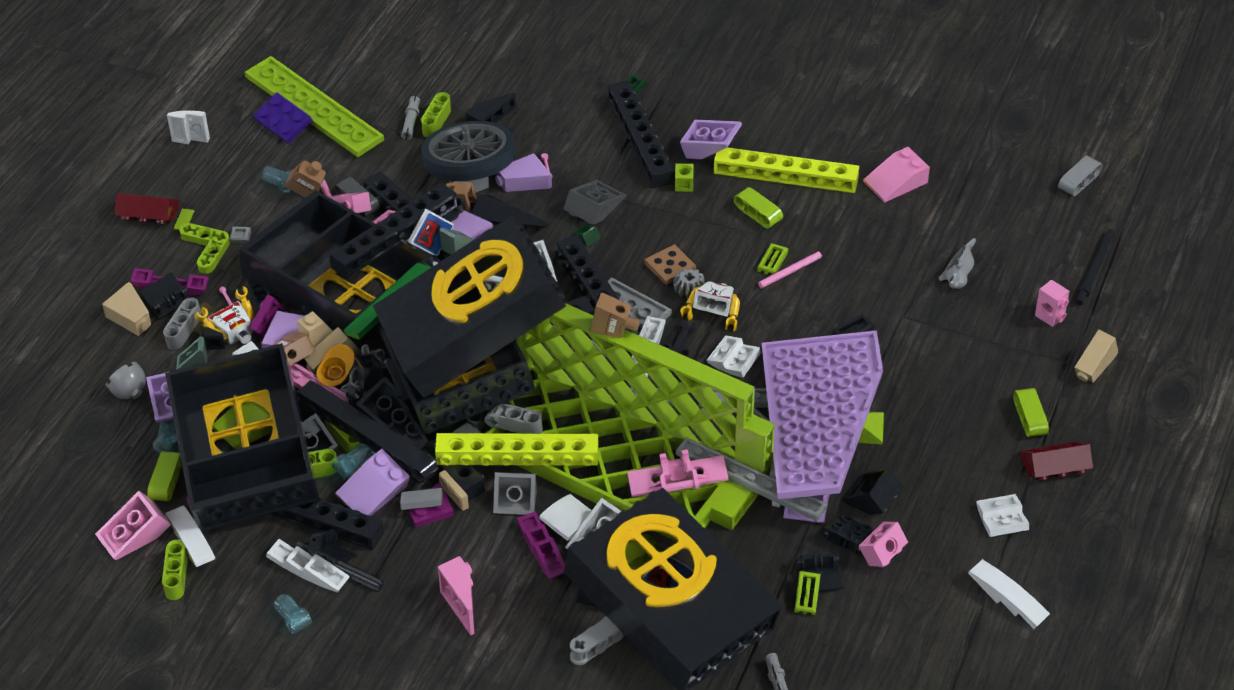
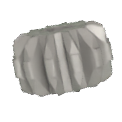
[673,268,705,299]

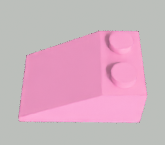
[863,147,930,203]
[95,491,171,560]
[438,556,474,635]

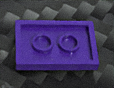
[253,92,313,144]

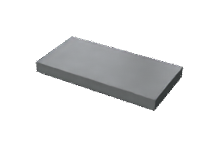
[608,277,672,331]

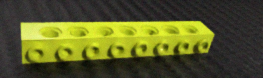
[714,148,859,193]
[435,433,598,466]

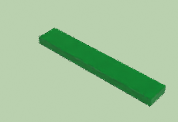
[344,263,431,339]

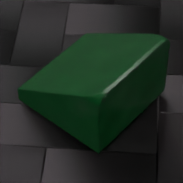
[572,225,600,246]

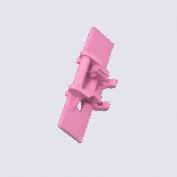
[627,449,729,497]

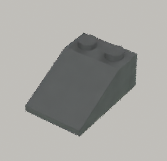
[564,180,626,225]

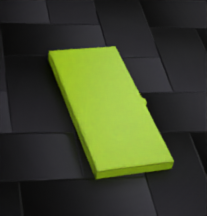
[174,209,195,230]

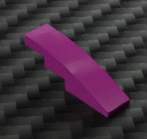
[517,511,565,580]

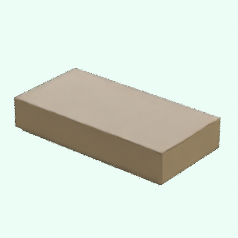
[439,470,469,511]

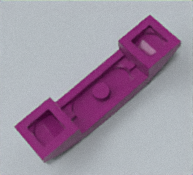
[130,268,209,296]

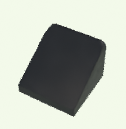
[204,327,225,349]

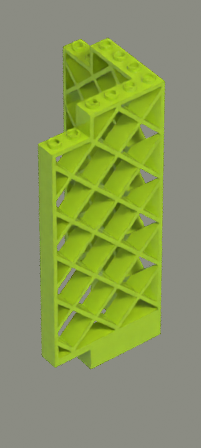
[485,303,775,542]

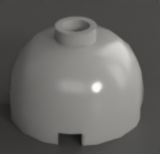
[106,362,146,399]

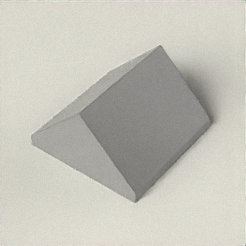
[493,472,537,515]

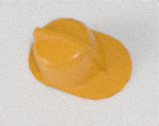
[317,344,355,386]

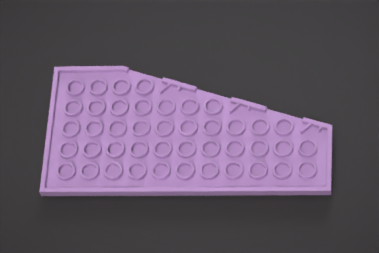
[762,330,883,500]

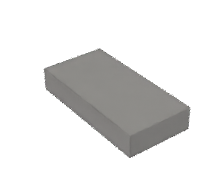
[400,488,443,510]

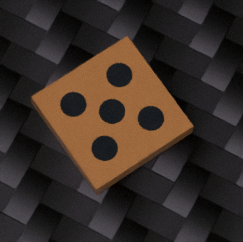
[644,244,696,285]

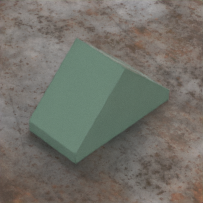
[440,227,473,254]
[176,336,207,370]

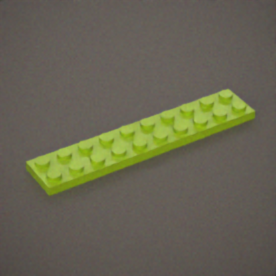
[245,56,384,157]

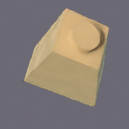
[102,282,151,336]
[297,311,333,348]
[304,327,362,374]
[1075,329,1118,383]

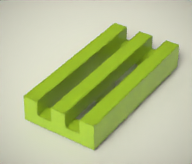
[757,243,788,275]
[794,571,821,615]

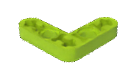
[179,223,230,274]

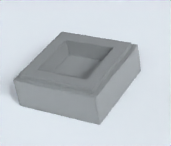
[229,227,251,244]

